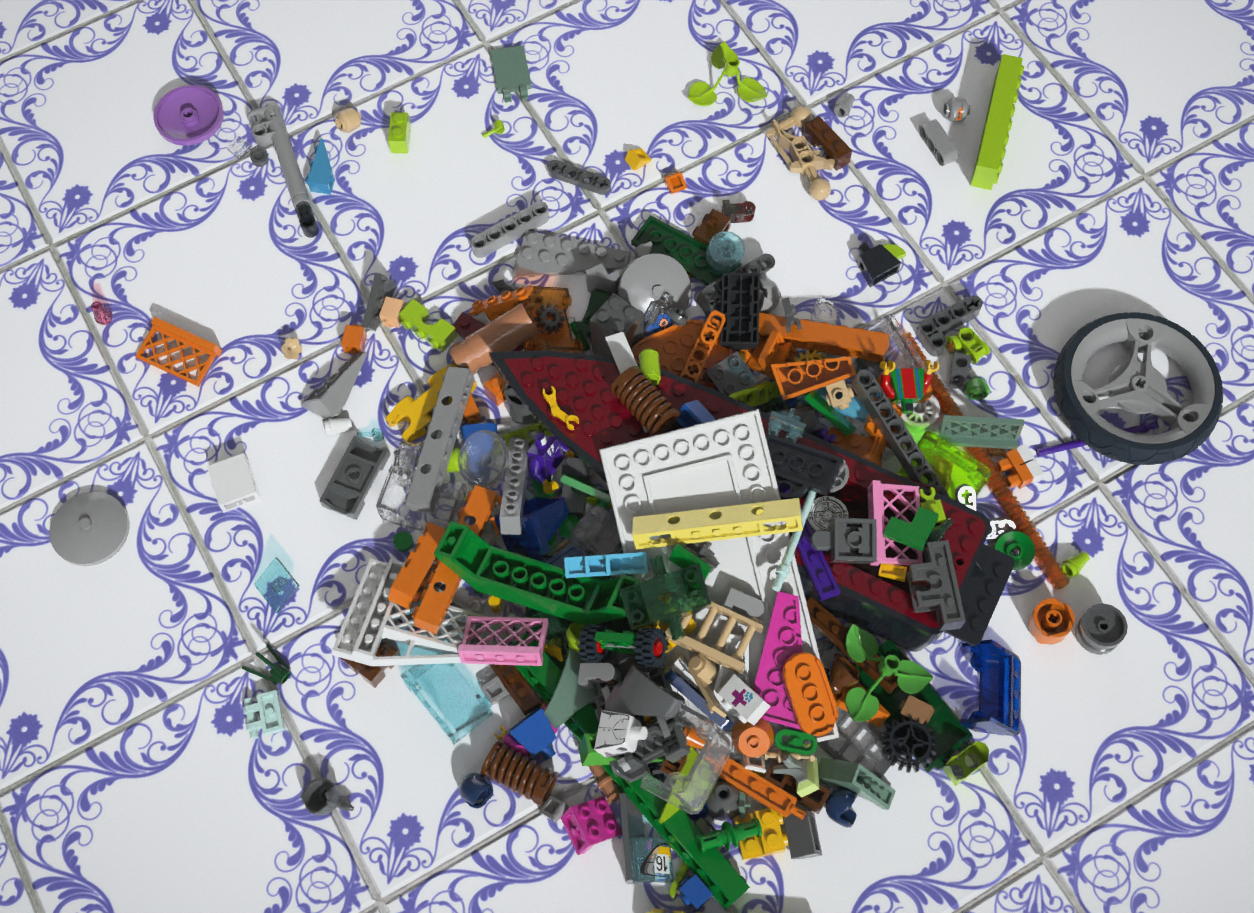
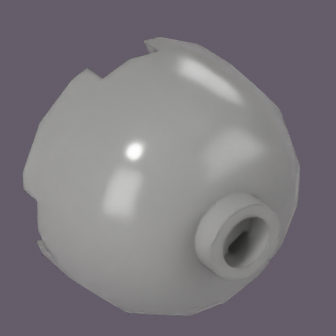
[759,278,781,314]

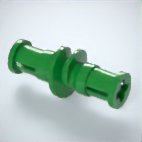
[695,818,762,853]

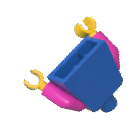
[494,701,558,760]

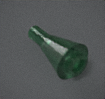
[928,518,954,542]

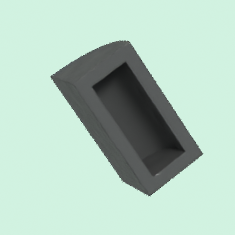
[783,810,822,859]

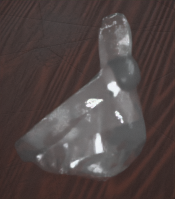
[810,295,839,325]

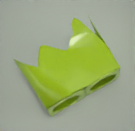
[942,741,989,786]

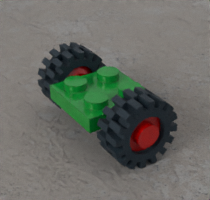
[578,625,668,667]

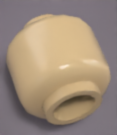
[335,107,361,133]

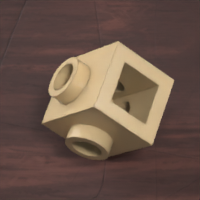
[825,380,855,410]

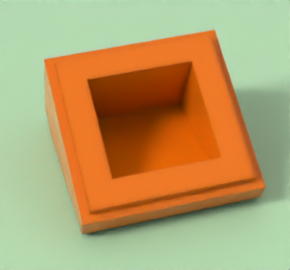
[663,172,687,194]

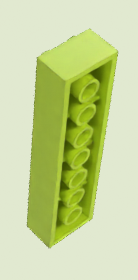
[970,54,1025,190]

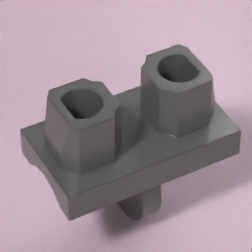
[683,541,720,573]

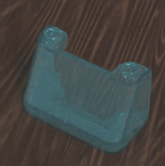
[400,653,493,745]

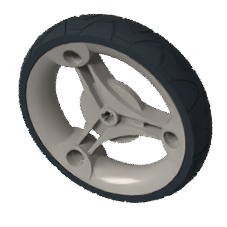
[1053,312,1223,465]

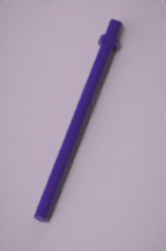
[1036,421,1159,457]

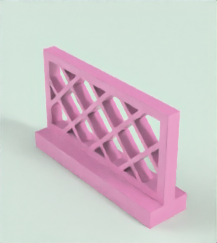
[868,480,923,566]
[458,616,549,666]

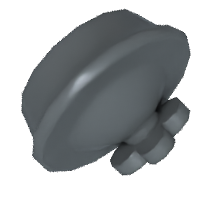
[667,307,688,327]

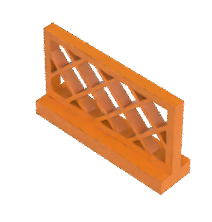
[135,317,222,387]

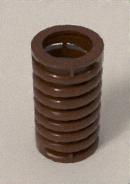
[610,366,680,436]
[481,741,559,807]

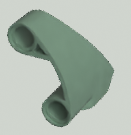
[544,648,598,729]

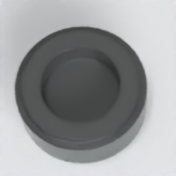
[250,149,269,167]

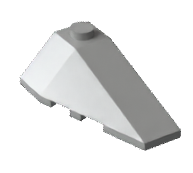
[300,351,367,419]

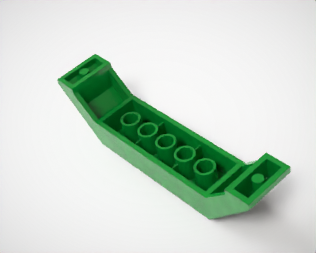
[434,521,641,626]

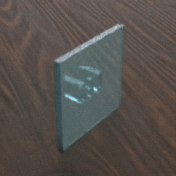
[254,557,300,613]

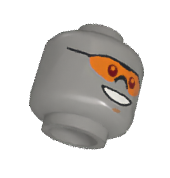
[943,98,970,121]

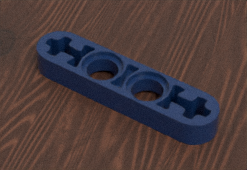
[665,668,733,731]

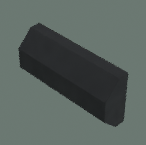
[720,273,760,350]

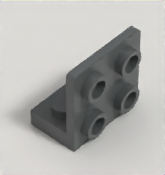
[703,351,758,396]

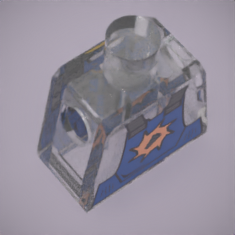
[644,293,674,334]

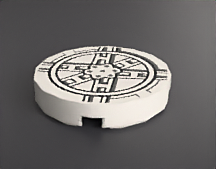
[807,496,848,532]

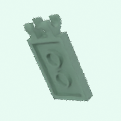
[490,45,532,103]

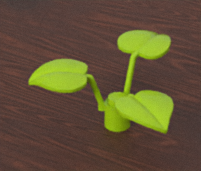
[688,41,768,106]

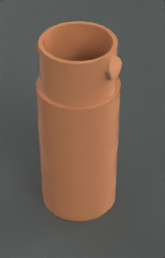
[449,303,540,375]

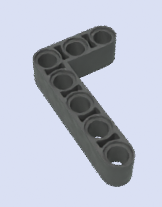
[697,253,775,326]

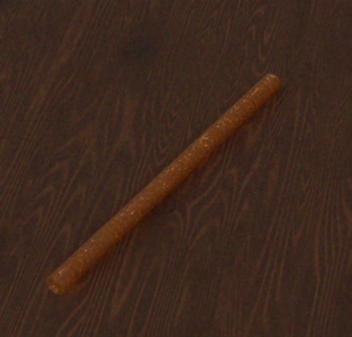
[896,332,1070,590]

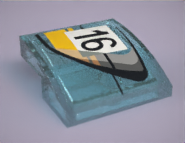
[629,837,674,884]

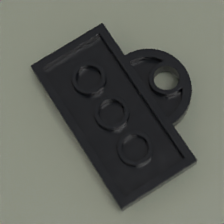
[766,433,843,500]

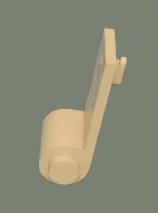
[688,654,727,718]

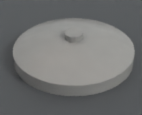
[618,253,691,323]
[49,492,130,567]

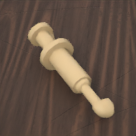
[765,749,815,763]

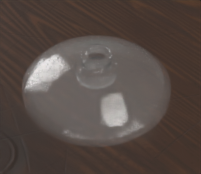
[459,430,508,488]

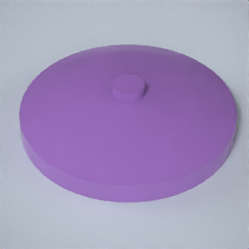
[153,85,224,146]

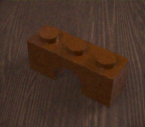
[804,116,852,171]
[764,760,830,815]

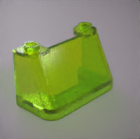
[897,431,991,503]

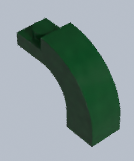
[575,289,613,338]

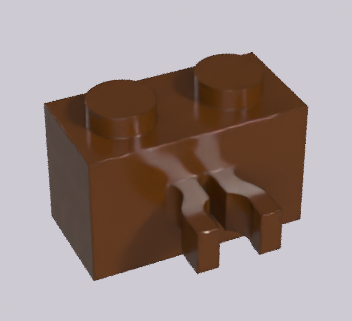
[692,209,731,249]

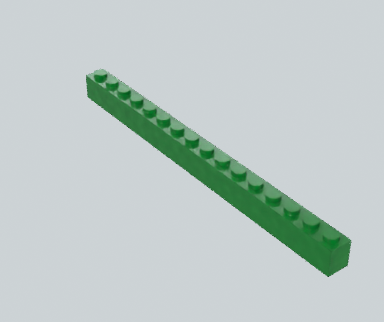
[510,634,750,910]

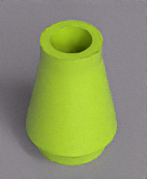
[1061,551,1090,578]

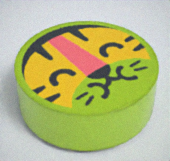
[945,335,961,354]

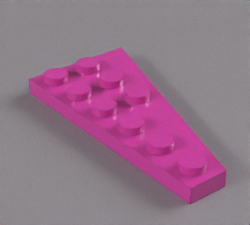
[753,591,802,730]

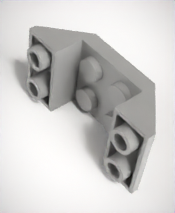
[585,241,653,293]

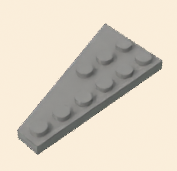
[512,230,630,279]

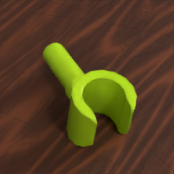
[482,120,505,138]

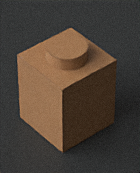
[900,695,935,725]

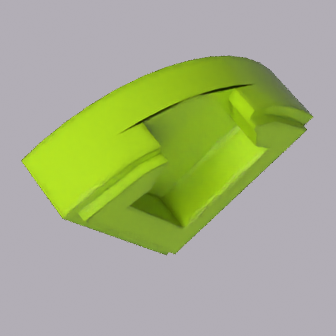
[883,244,906,259]

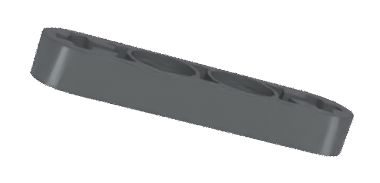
[547,160,611,195]

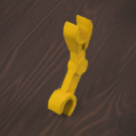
[543,386,579,430]

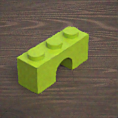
[399,299,457,352]

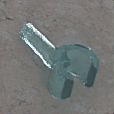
[357,428,384,442]

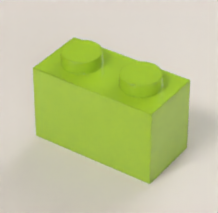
[388,112,411,154]

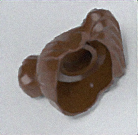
[828,653,860,694]

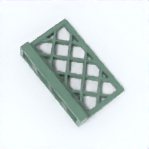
[938,415,1024,450]

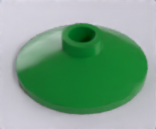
[994,531,1035,570]

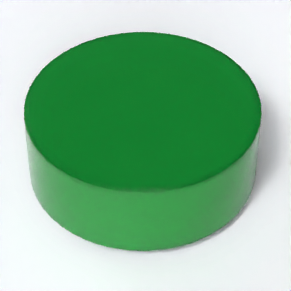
[393,531,414,552]

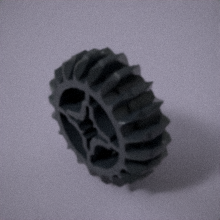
[880,716,938,773]

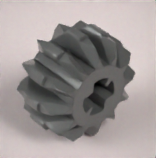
[534,303,566,335]

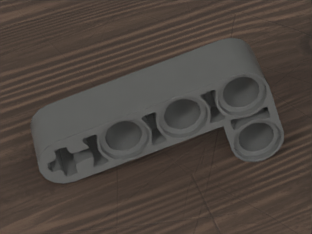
[916,295,983,357]

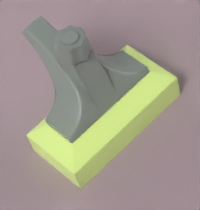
[773,754,819,798]

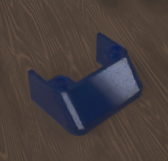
[959,639,1021,736]

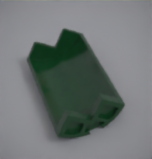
[855,639,973,773]

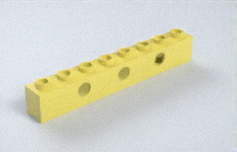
[632,498,803,549]

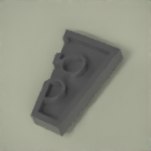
[362,273,397,331]

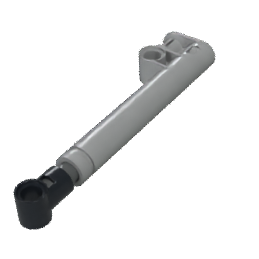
[247,105,319,238]

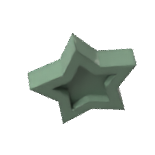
[738,793,751,818]

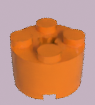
[1028,598,1075,645]

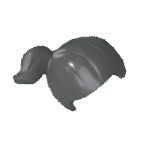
[300,778,354,815]

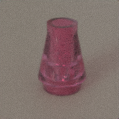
[91,301,113,325]

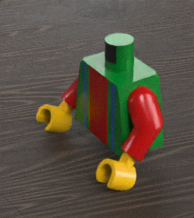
[880,360,939,414]

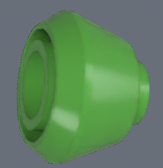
[964,376,991,400]

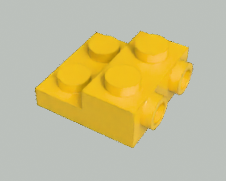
[733,808,788,861]

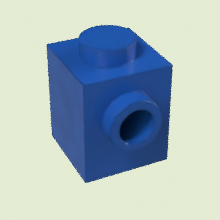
[679,874,713,912]

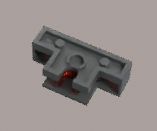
[906,540,966,631]

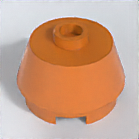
[731,718,774,757]

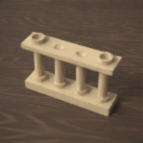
[665,590,764,675]

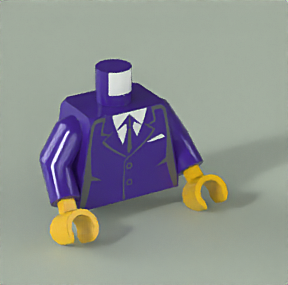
[527,433,577,494]

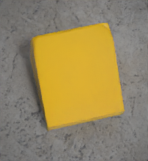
[625,148,652,171]

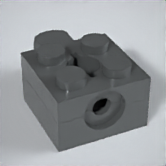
[809,518,877,564]

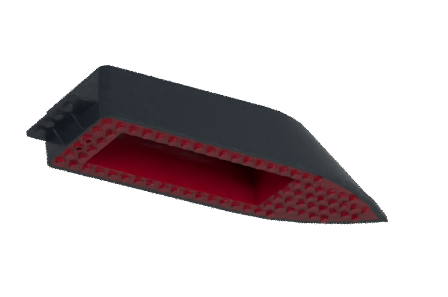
[489,350,1015,652]

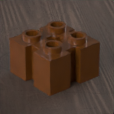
[340,641,401,688]

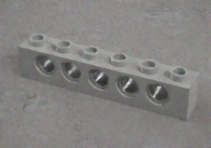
[500,438,530,535]

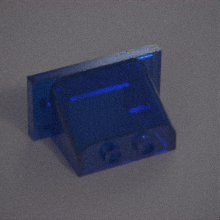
[494,497,569,555]

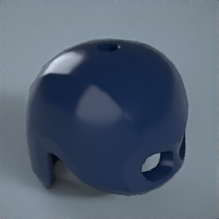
[458,773,493,808]
[826,788,858,828]

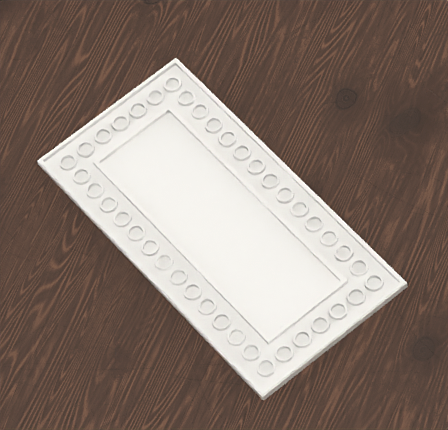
[600,409,840,766]

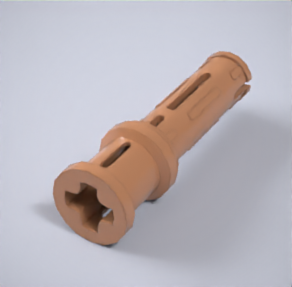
[577,749,623,804]

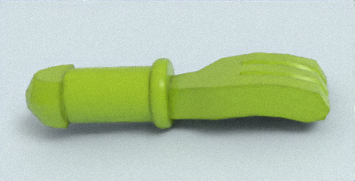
[669,861,688,900]

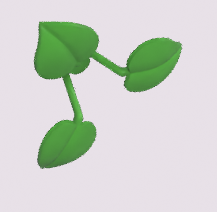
[845,624,934,722]

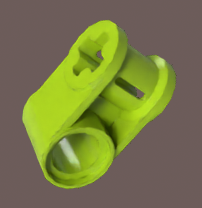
[957,327,990,364]

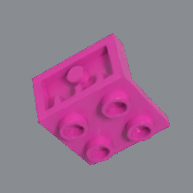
[561,796,622,855]

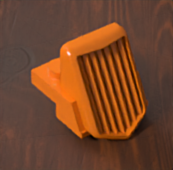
[748,330,798,381]

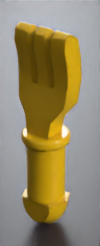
[538,643,564,662]

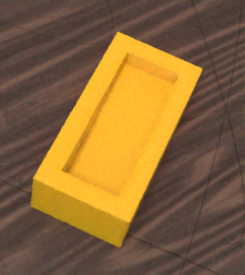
[878,563,907,582]

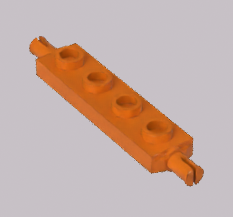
[702,752,807,820]

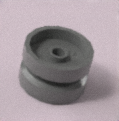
[1075,603,1128,655]

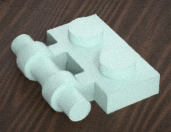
[243,690,285,740]

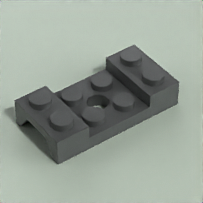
[319,435,391,520]

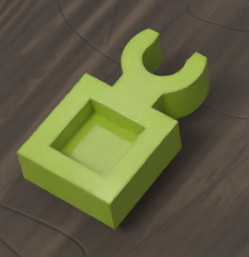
[919,487,946,523]

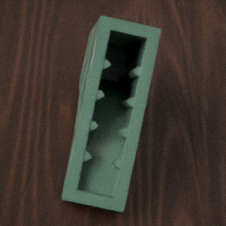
[818,757,896,810]

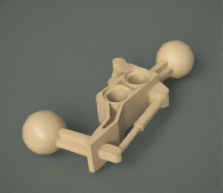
[766,106,835,201]

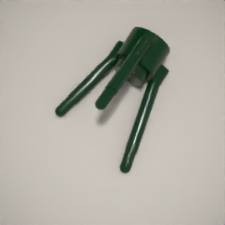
[242,644,292,685]

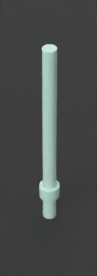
[772,490,816,591]

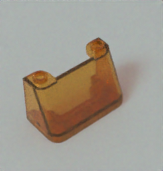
[518,286,584,354]

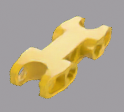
[385,362,477,444]

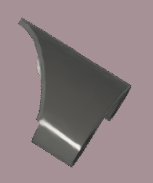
[605,662,685,718]

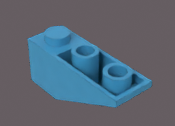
[306,139,335,195]

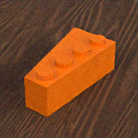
[771,357,856,401]
[388,522,446,610]

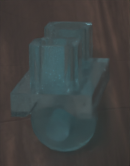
[768,408,806,443]

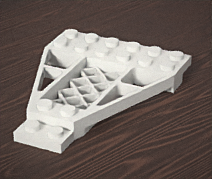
[331,558,514,666]

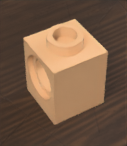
[379,297,405,328]

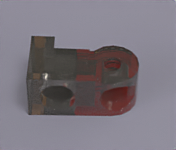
[721,200,756,223]

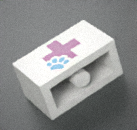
[718,674,771,725]

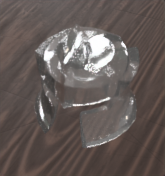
[393,440,431,476]

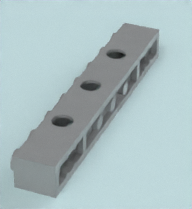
[405,366,475,514]

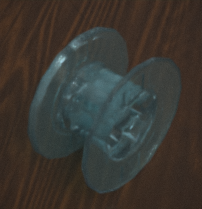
[706,231,745,272]

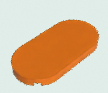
[782,652,838,736]

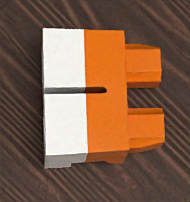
[995,443,1044,489]

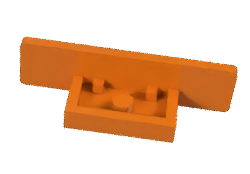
[468,285,534,322]

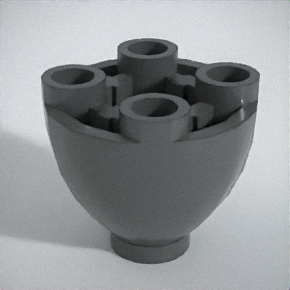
[701,779,742,821]

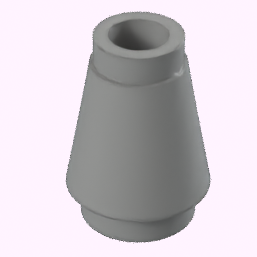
[834,93,855,118]

